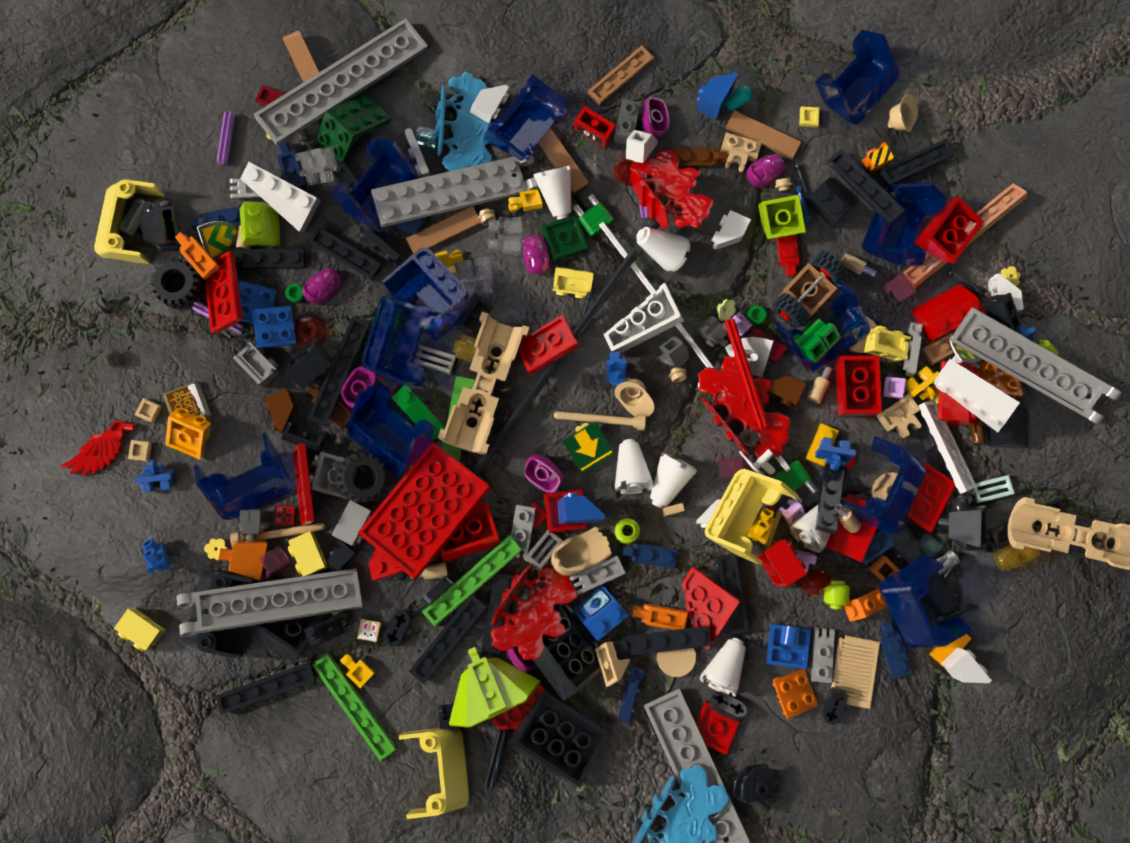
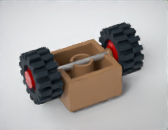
[772,251,848,328]

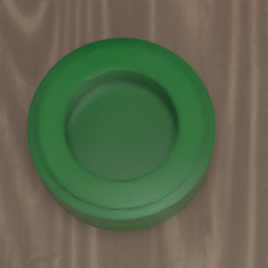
[285,284,305,303]
[747,305,767,325]

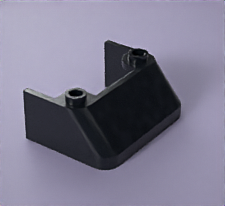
[185,569,259,658]

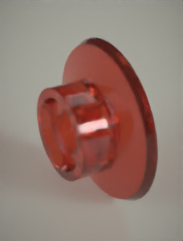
[613,154,633,186]
[294,316,326,348]
[795,570,831,595]

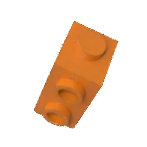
[844,587,891,622]

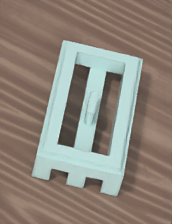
[972,475,1015,504]

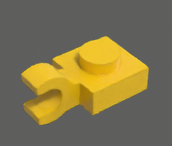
[508,189,542,212]
[429,250,464,275]
[340,654,375,688]

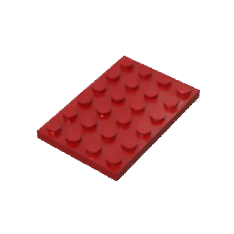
[358,442,491,581]

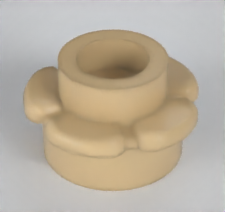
[774,178,793,191]
[478,208,496,225]
[669,367,687,383]

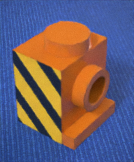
[861,142,894,174]

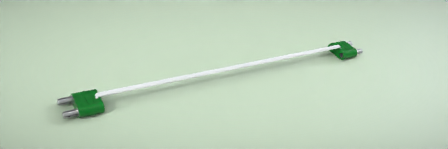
[573,194,818,503]

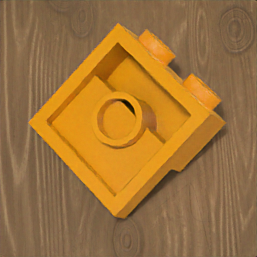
[165,408,211,460]

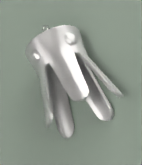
[932,550,960,578]

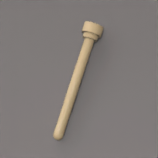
[554,411,646,430]
[230,523,325,547]

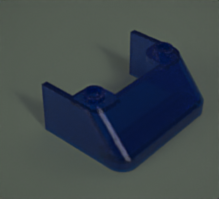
[775,279,871,373]
[194,433,292,520]
[843,436,926,534]
[879,555,973,648]

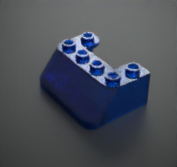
[815,29,899,125]
[330,136,419,232]
[862,183,948,266]
[381,248,469,343]
[362,295,444,387]
[347,381,436,476]

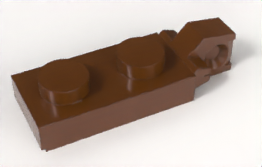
[675,148,727,168]
[308,385,356,431]

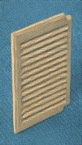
[831,635,880,709]

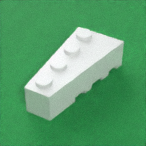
[240,162,321,233]
[604,283,684,353]
[934,359,1020,432]

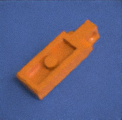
[175,232,220,280]
[632,604,688,630]

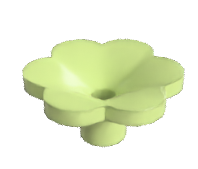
[717,299,736,321]

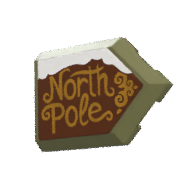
[163,381,212,422]

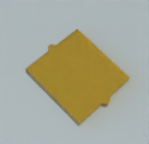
[765,510,782,547]

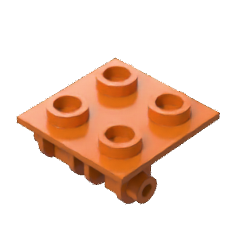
[980,361,1023,399]
[772,668,818,719]

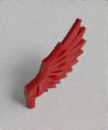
[61,421,135,476]

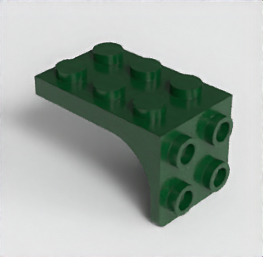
[317,94,392,162]

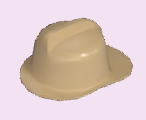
[888,94,918,132]
[615,377,654,417]

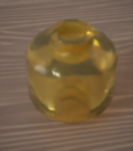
[453,335,477,362]

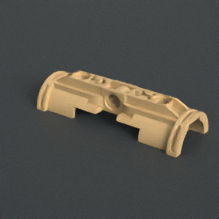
[438,312,529,454]
[1008,497,1130,570]

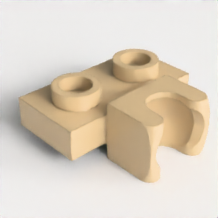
[720,132,761,172]
[876,394,921,438]

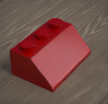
[915,196,984,264]
[911,285,985,343]
[938,361,981,426]
[440,502,501,562]

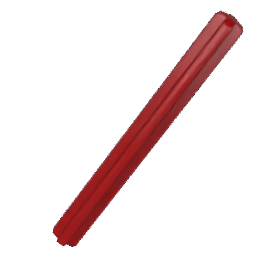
[725,319,769,430]

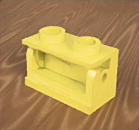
[553,267,594,299]
[864,326,911,362]
[288,531,329,576]
[114,608,166,651]

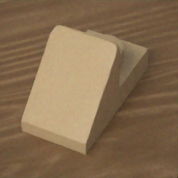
[595,642,630,687]

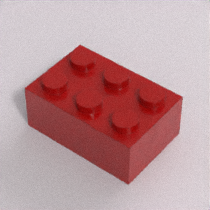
[836,356,882,417]
[755,539,807,587]

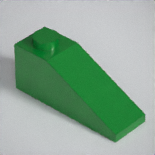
[392,384,445,442]

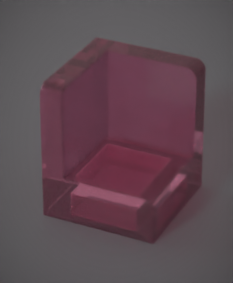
[883,273,916,302]
[716,456,743,478]
[259,546,290,578]

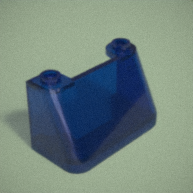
[485,74,568,161]

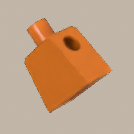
[218,541,267,580]

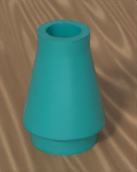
[725,85,753,112]

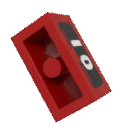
[574,106,616,148]

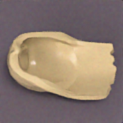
[551,527,612,576]

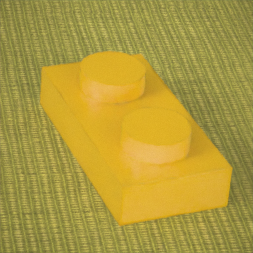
[805,423,839,467]

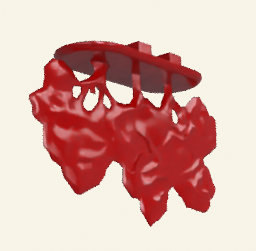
[630,150,714,229]
[698,356,790,459]
[490,563,578,660]

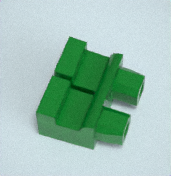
[792,319,841,363]

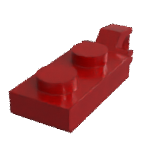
[776,234,799,278]

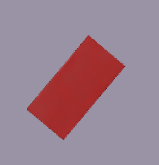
[205,251,243,334]
[293,443,314,526]

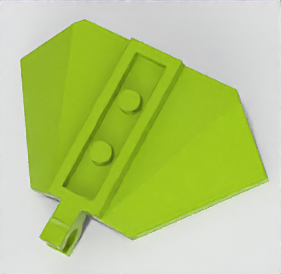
[449,647,541,728]

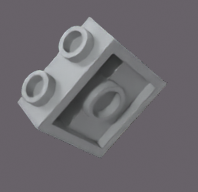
[309,452,358,499]

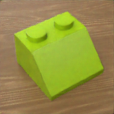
[758,195,806,239]
[240,201,280,246]

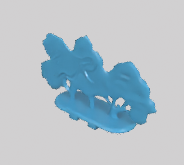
[435,71,502,172]
[633,765,729,843]

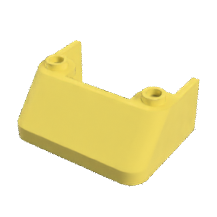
[94,180,165,264]
[705,469,799,565]
[399,727,470,819]

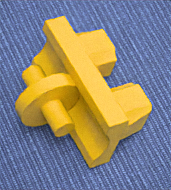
[905,366,939,400]
[747,508,774,545]

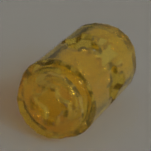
[993,544,1040,572]

